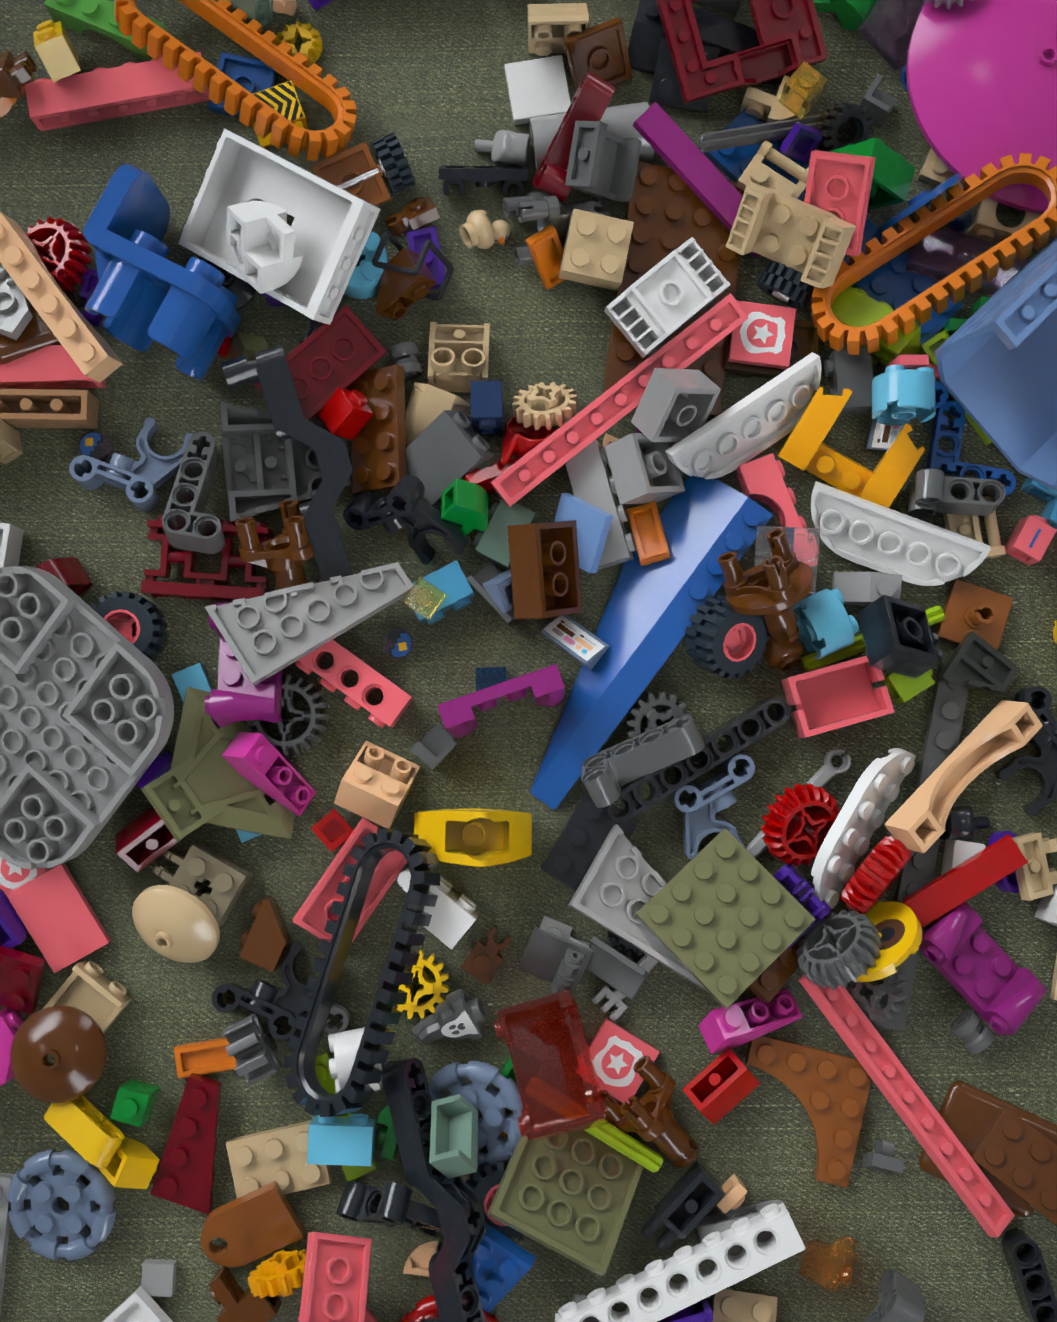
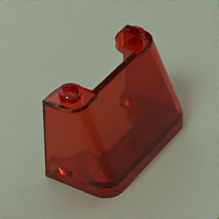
[494,990,609,1142]

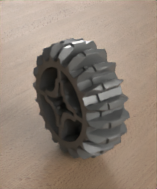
[246,674,329,757]
[796,909,883,990]

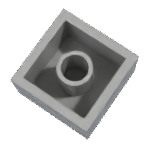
[631,368,721,442]
[605,433,685,505]

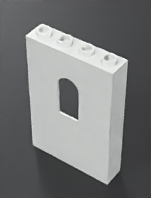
[178,128,381,325]

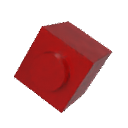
[318,387,374,440]

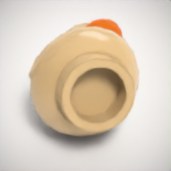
[459,210,510,249]

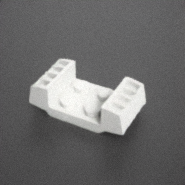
[604,237,731,358]

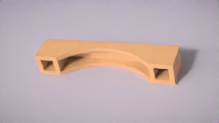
[0,211,123,383]
[884,700,1043,853]

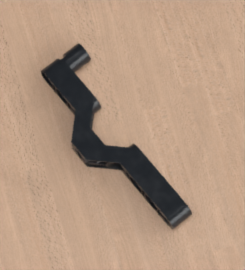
[221,345,353,581]
[382,1058,487,1322]

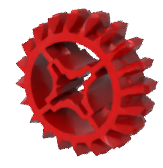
[26,217,92,293]
[760,783,841,867]
[841,836,911,914]

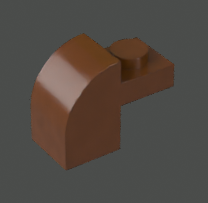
[209,1266,282,1322]

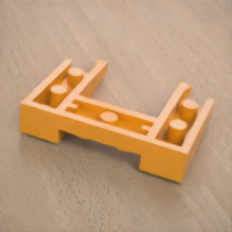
[778,387,925,508]

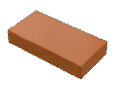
[525,224,565,290]
[626,501,671,566]
[174,1037,236,1079]

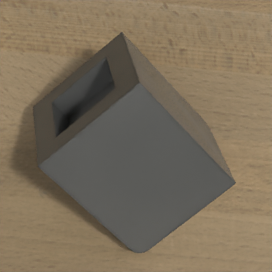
[860,74,897,129]
[410,724,459,770]

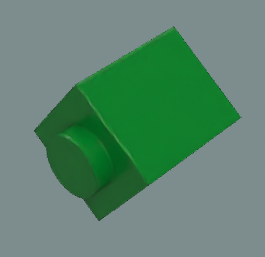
[110,1079,159,1127]

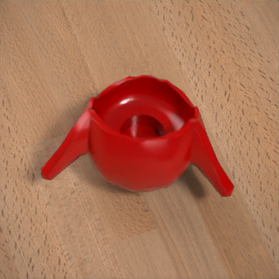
[500,417,555,465]

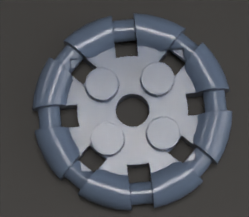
[428,1060,530,1168]
[7,1149,117,1261]

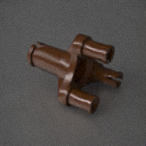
[235,500,314,590]
[592,1055,699,1168]

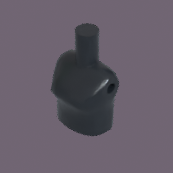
[939,806,990,841]

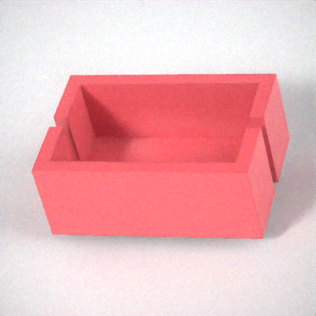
[781,656,894,738]

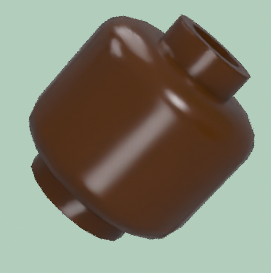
[762,628,804,671]

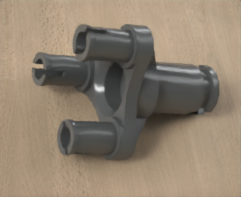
[502,191,609,266]

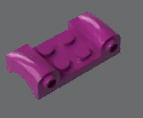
[205,602,282,727]
[437,664,565,738]
[918,901,1048,1036]

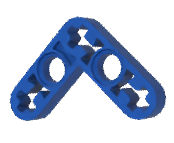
[926,401,1016,496]

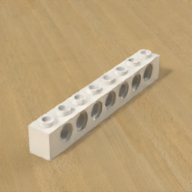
[555,1203,806,1322]

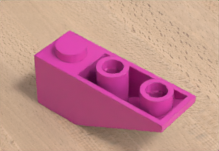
[222,732,316,816]
[698,988,803,1054]

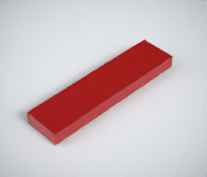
[901,834,1028,928]

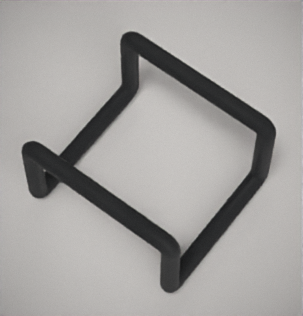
[372,231,454,301]

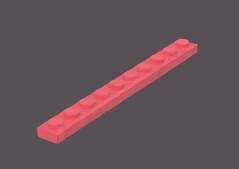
[490,293,748,507]
[798,974,1015,1238]

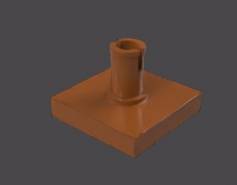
[936,579,1014,650]

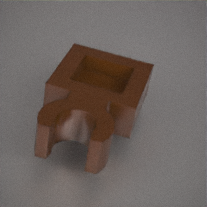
[384,196,440,236]
[461,926,511,985]

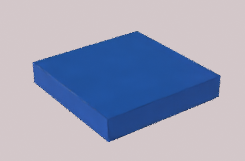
[208,52,279,118]

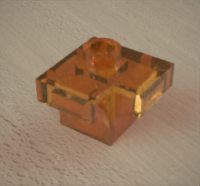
[798,1235,858,1292]

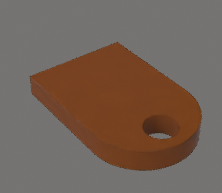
[200,1181,305,1267]

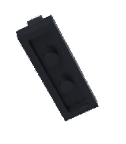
[439,165,528,196]

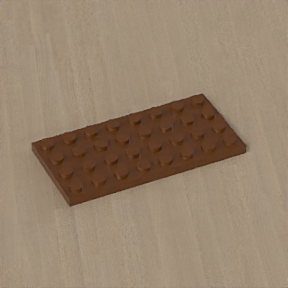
[602,161,744,418]

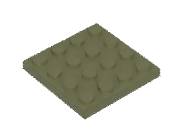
[636,828,816,1009]
[487,1100,643,1276]

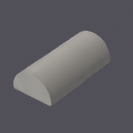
[529,102,654,172]

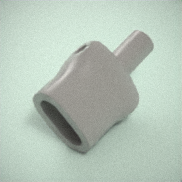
[474,130,530,166]

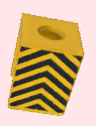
[252,80,309,148]

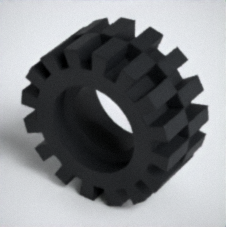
[815,102,874,152]

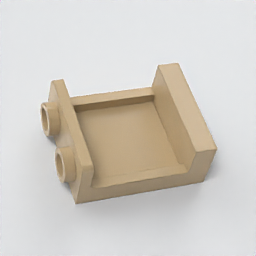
[43,960,132,1034]

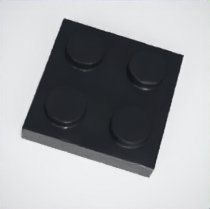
[649,37,720,112]

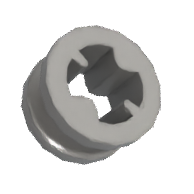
[324,1004,350,1034]

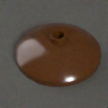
[10,1005,107,1103]

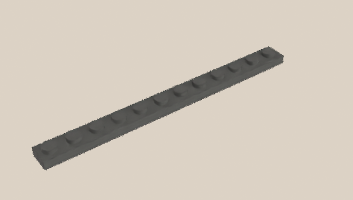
[871,663,969,1032]

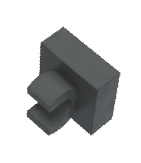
[862,1139,904,1175]

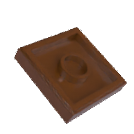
[563,17,633,93]

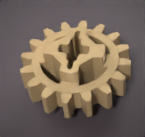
[512,382,578,430]

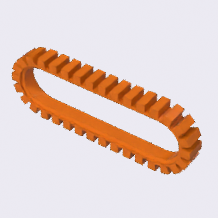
[114,0,357,161]
[811,153,1057,355]

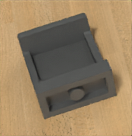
[565,121,642,202]
[406,410,493,506]

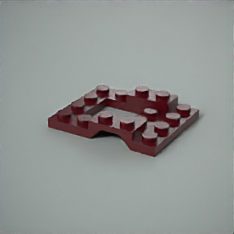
[656,0,828,104]

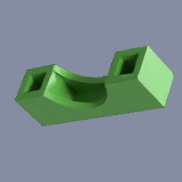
[44,0,169,62]

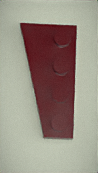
[150,1073,222,1215]

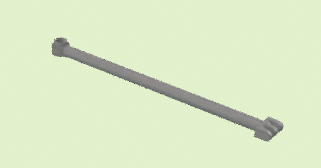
[591,749,851,1022]

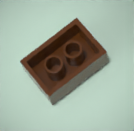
[507,520,582,619]

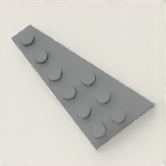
[205,562,415,686]
[568,824,709,993]

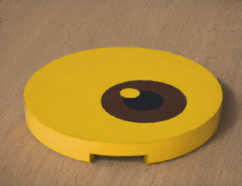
[856,901,922,982]

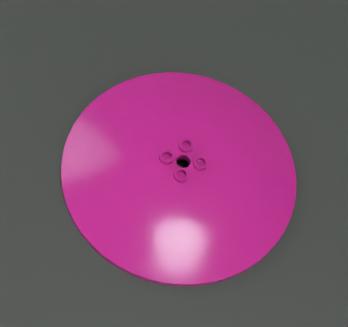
[906,0,1057,214]

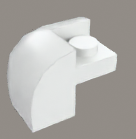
[226,201,303,294]

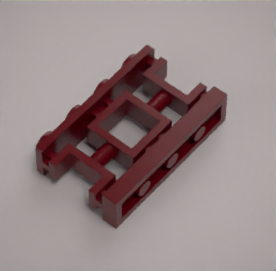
[141,516,274,602]

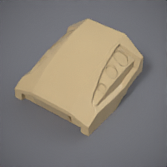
[428,322,490,393]
[405,382,471,446]

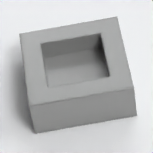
[141,1259,177,1297]

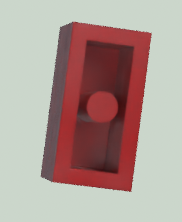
[682,1048,761,1125]

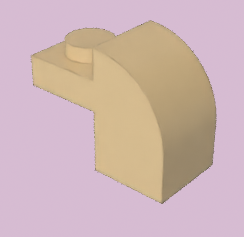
[740,75,812,123]

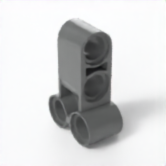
[908,469,1006,518]

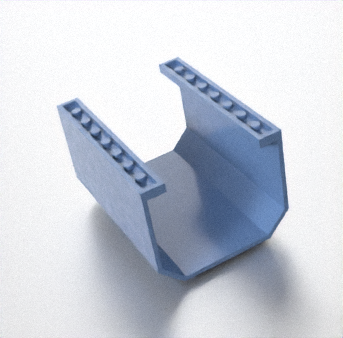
[935,236,1057,490]

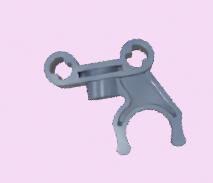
[69,417,193,512]
[669,752,755,861]

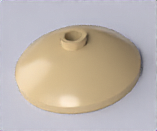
[132,885,220,963]

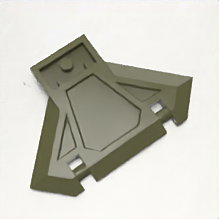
[141,687,295,841]

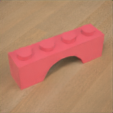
[734,453,819,569]

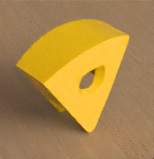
[414,808,532,867]

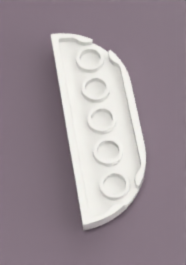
[665,352,821,479]
[811,481,991,586]
[811,748,916,909]

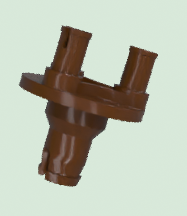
[718,528,815,645]

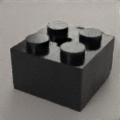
[858,595,943,679]

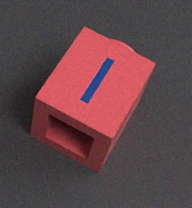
[1005,515,1057,566]

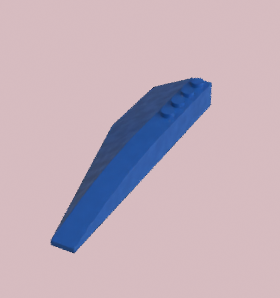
[530,476,773,810]

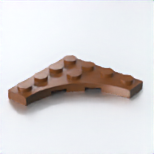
[745,1035,871,1188]

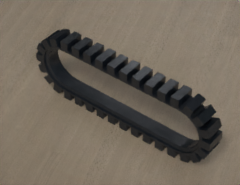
[285,828,440,1117]

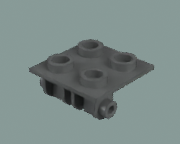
[518,927,593,1000]

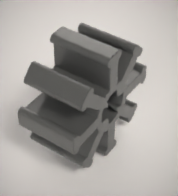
[223,1013,281,1086]

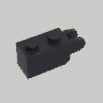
[641,1160,725,1252]

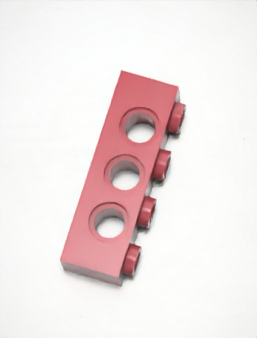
[294,640,414,729]

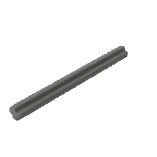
[698,113,852,153]

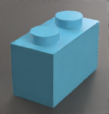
[307,1113,376,1166]

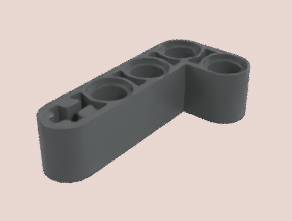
[162,432,225,554]
[581,716,705,808]
[863,1268,925,1322]

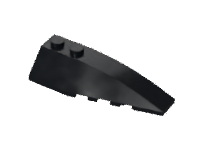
[628,0,805,85]

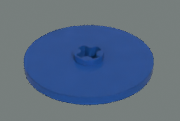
[879,172,963,232]

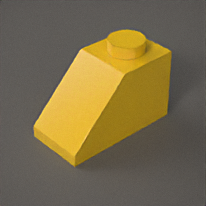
[96,1136,160,1189]

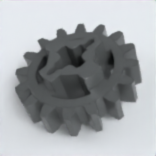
[625,691,692,738]
[846,969,909,1023]

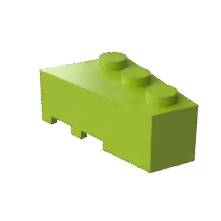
[831,286,921,366]

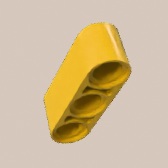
[44,1095,125,1168]

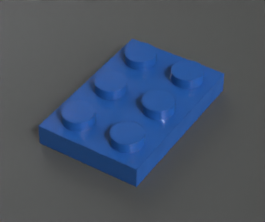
[471,1223,535,1314]

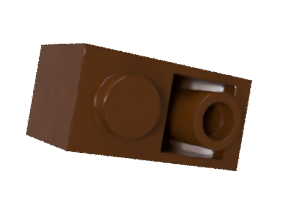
[376,248,437,320]
[238,896,291,972]

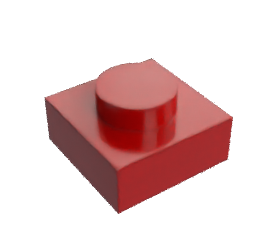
[311,808,353,853]

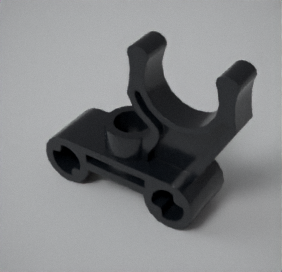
[343,475,469,565]
[995,686,1057,815]
[212,942,314,1040]
[336,1181,442,1238]

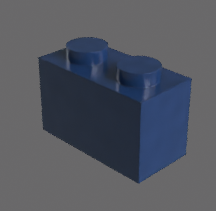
[471,381,503,437]

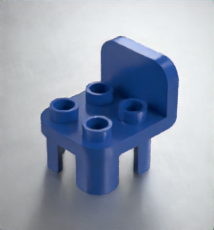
[84,164,242,381]

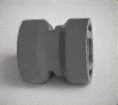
[388,342,423,381]
[949,1010,995,1055]

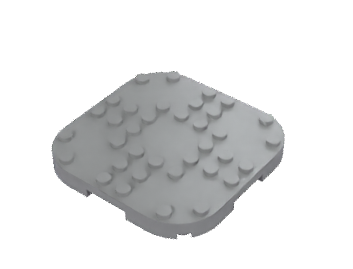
[0,566,174,870]

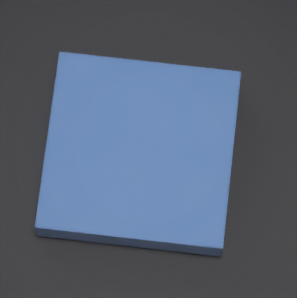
[554,493,613,573]

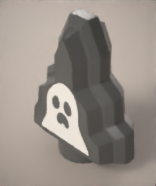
[413,988,488,1041]

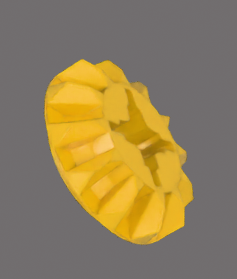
[276,20,323,67]

